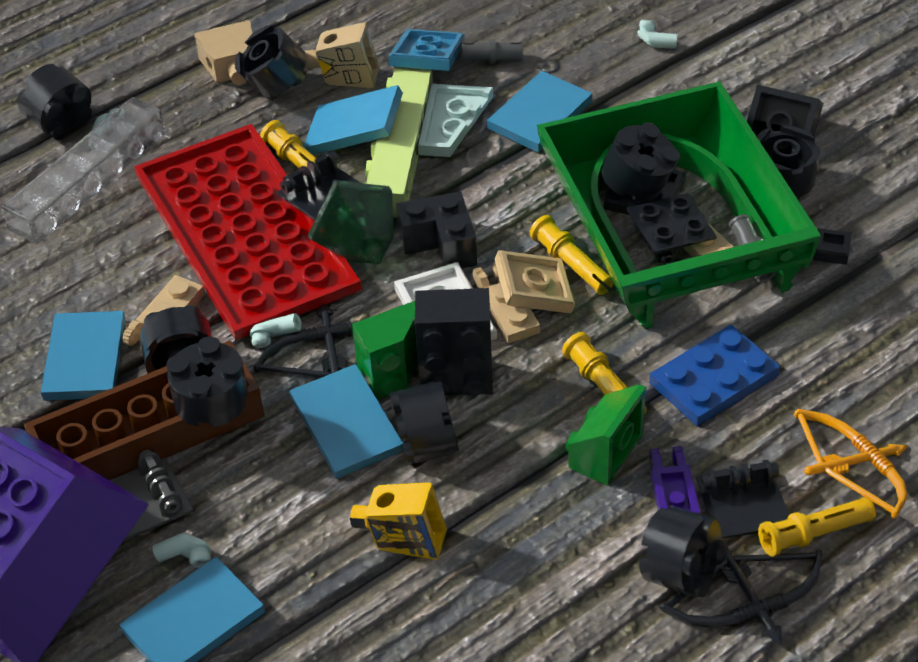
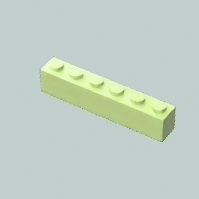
[360,67,433,217]

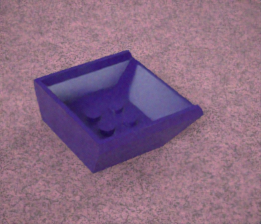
[0,426,149,662]

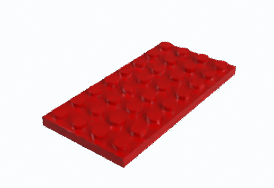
[134,124,362,340]

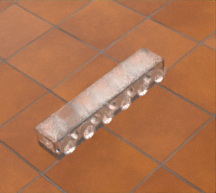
[1,97,166,245]

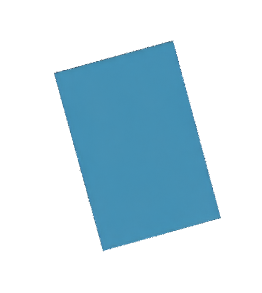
[388,29,465,71]
[487,71,592,152]
[303,85,403,155]
[41,311,126,401]
[290,364,403,479]
[119,557,265,662]

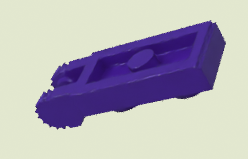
[649,446,700,514]

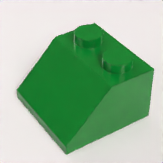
[352,301,418,400]
[566,384,646,486]

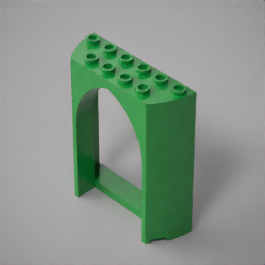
[537,81,821,329]

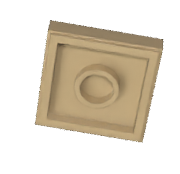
[495,250,575,313]

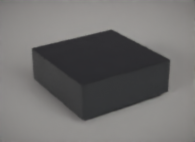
[813,228,852,265]

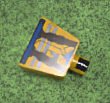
[350,483,447,560]

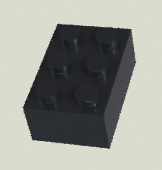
[415,288,493,396]

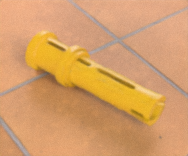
[260,120,316,168]
[529,215,614,295]
[562,332,647,414]
[758,497,876,557]

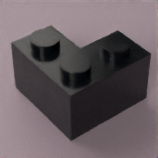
[396,192,477,269]

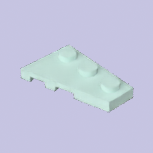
[418,84,493,157]

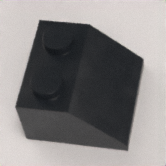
[747,84,824,137]

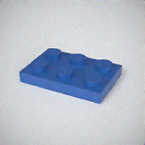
[649,324,780,427]

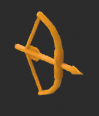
[794,409,908,519]

